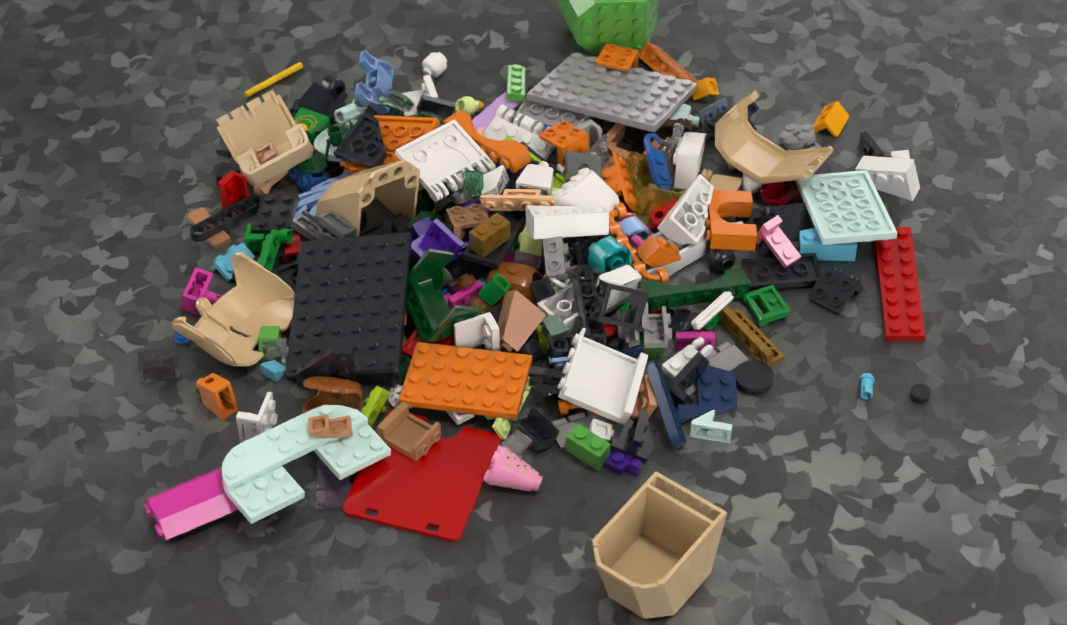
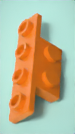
[602,151,637,212]

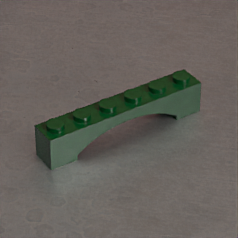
[637,268,751,311]

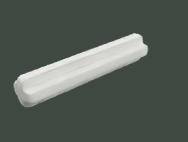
[691,291,733,330]

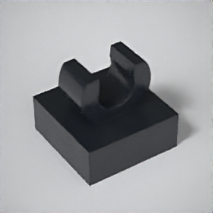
[530,276,556,302]

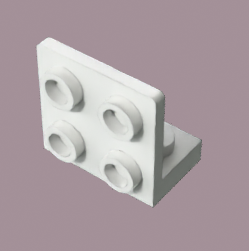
[398,75,438,117]
[454,312,500,351]
[236,392,278,443]

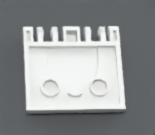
[483,105,555,160]
[395,119,496,202]

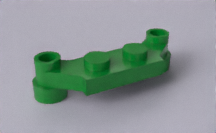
[257,228,293,272]

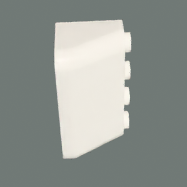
[553,168,620,212]

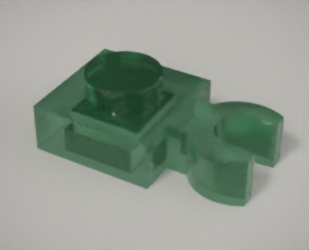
[463,170,484,202]

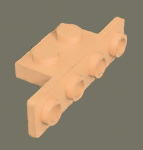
[480,189,556,211]

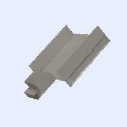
[617,302,649,348]

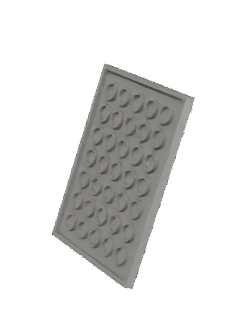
[526,53,698,132]

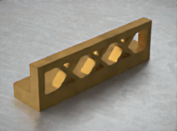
[719,305,785,367]

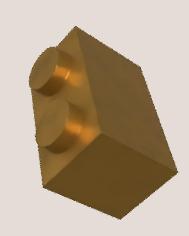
[469,213,511,257]

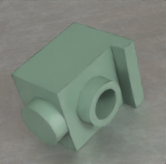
[542,314,570,345]

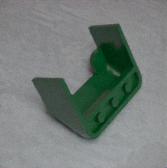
[406,249,480,342]

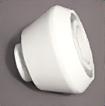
[742,173,762,194]

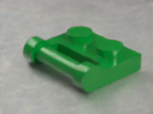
[742,285,790,327]

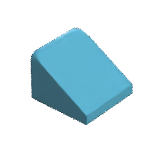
[260,360,286,382]

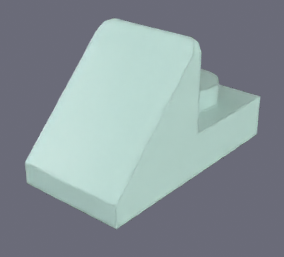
[690,410,732,443]

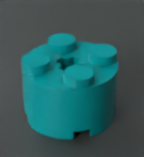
[588,236,632,275]

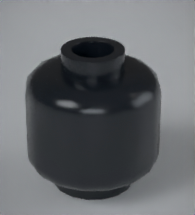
[320,75,346,99]
[708,249,736,271]

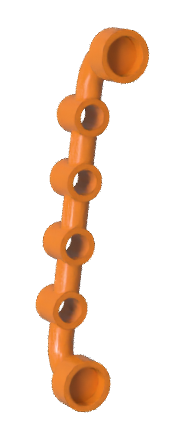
[609,203,669,284]

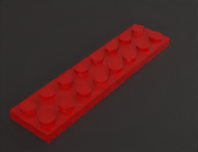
[874,227,925,341]

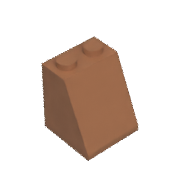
[497,290,546,352]

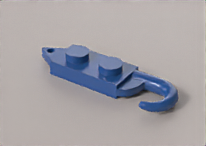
[644,133,673,197]

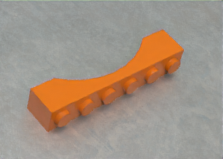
[443,110,531,173]

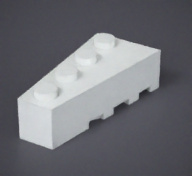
[673,131,706,189]
[526,205,609,239]

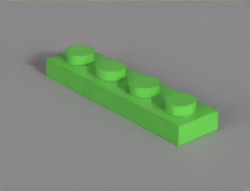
[506,64,525,102]

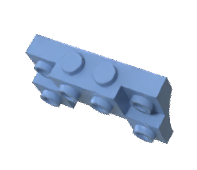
[354,50,394,115]

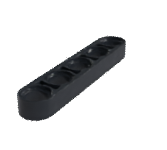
[190,195,262,242]

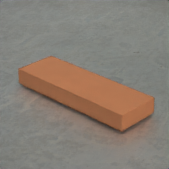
[187,207,231,250]

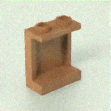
[377,402,442,461]

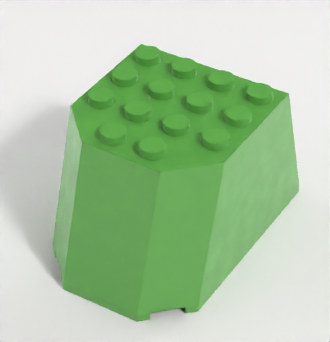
[558,0,659,56]

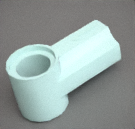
[334,98,367,124]

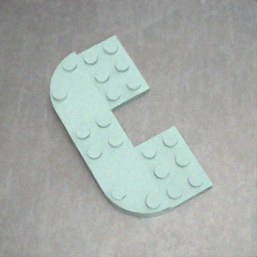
[222,405,391,524]

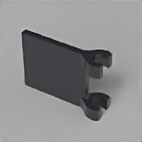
[759,202,813,241]

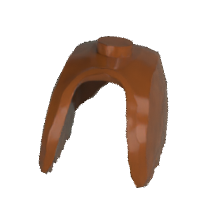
[486,262,543,307]
[302,376,362,414]

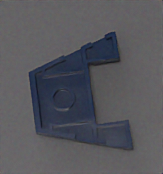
[677,365,738,424]

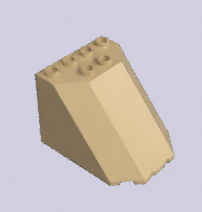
[316,159,420,237]

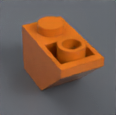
[636,235,682,268]

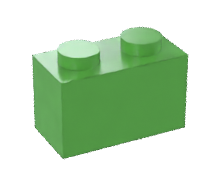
[565,423,611,471]

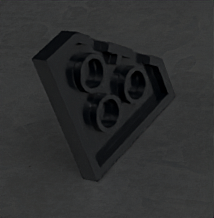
[333,114,387,168]
[296,347,357,388]

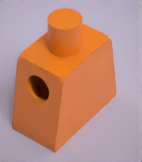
[196,373,238,421]

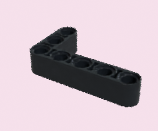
[548,265,606,359]

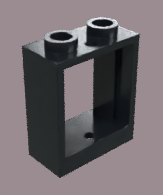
[590,279,649,330]

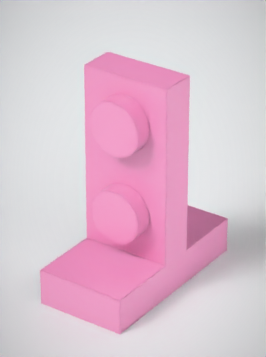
[756,215,801,268]

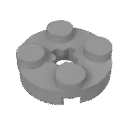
[779,124,816,149]

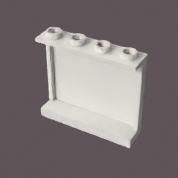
[558,328,648,425]

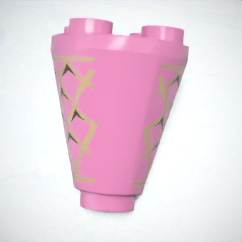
[483,445,543,492]

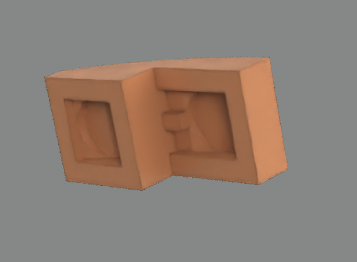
[238,141,279,165]
[308,414,353,438]

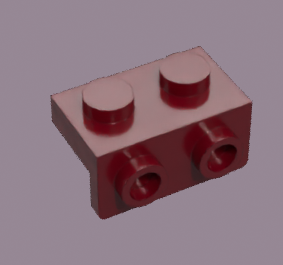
[760,181,800,207]

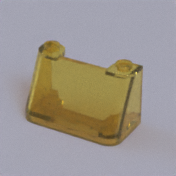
[625,151,686,217]

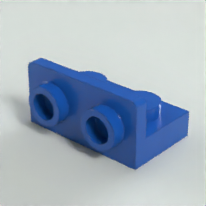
[288,167,329,193]

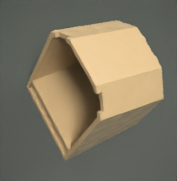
[592,472,727,619]

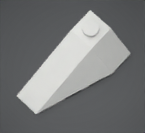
[657,174,714,245]

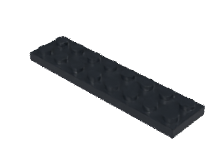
[463,160,557,269]

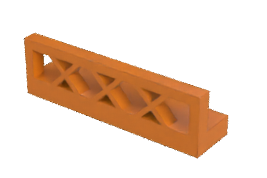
[638,42,698,82]

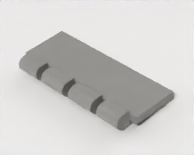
[684,341,749,396]
[551,410,632,450]

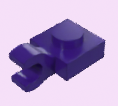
[604,449,642,476]

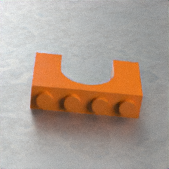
[705,190,757,251]

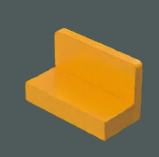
[813,101,849,138]

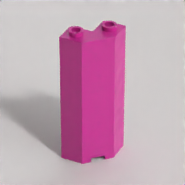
[144,467,239,540]

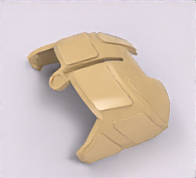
[171,252,295,366]

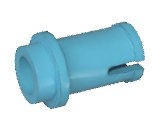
[859,373,875,399]

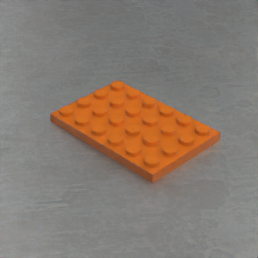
[399,342,533,420]

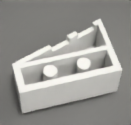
[855,156,920,201]

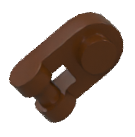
[448,273,476,294]

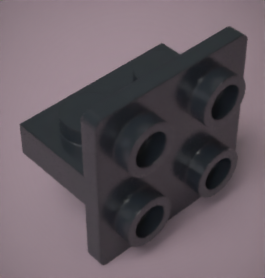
[611,410,656,462]

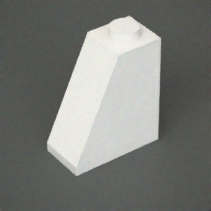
[596,265,642,311]

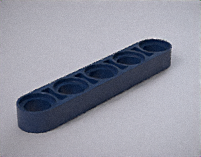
[646,359,686,448]

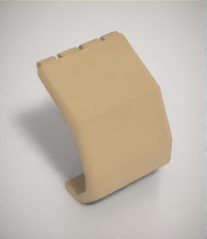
[216,90,313,186]
[715,90,833,184]

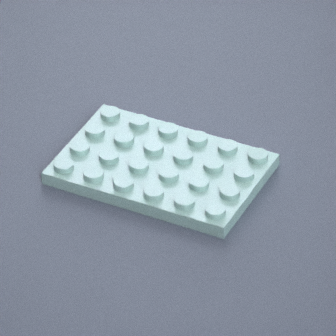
[796,170,897,245]

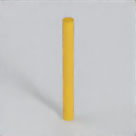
[244,62,303,98]

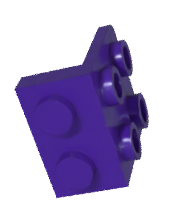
[411,219,465,264]

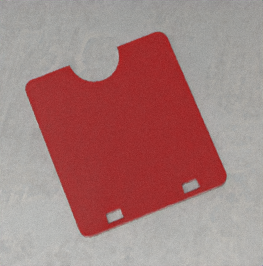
[343,410,501,542]

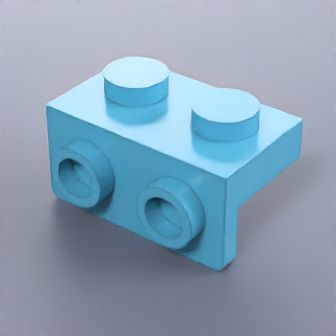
[211,242,255,282]

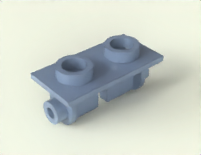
[694,97,728,127]

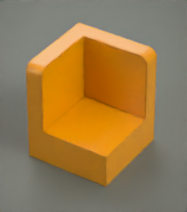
[692,78,720,101]

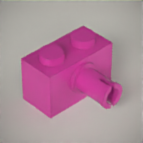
[180,267,222,315]

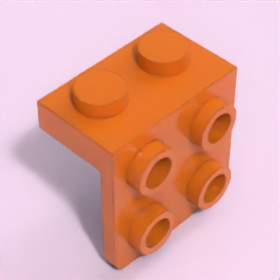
[596,43,639,72]
[539,121,589,166]

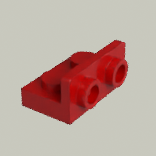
[218,170,249,209]

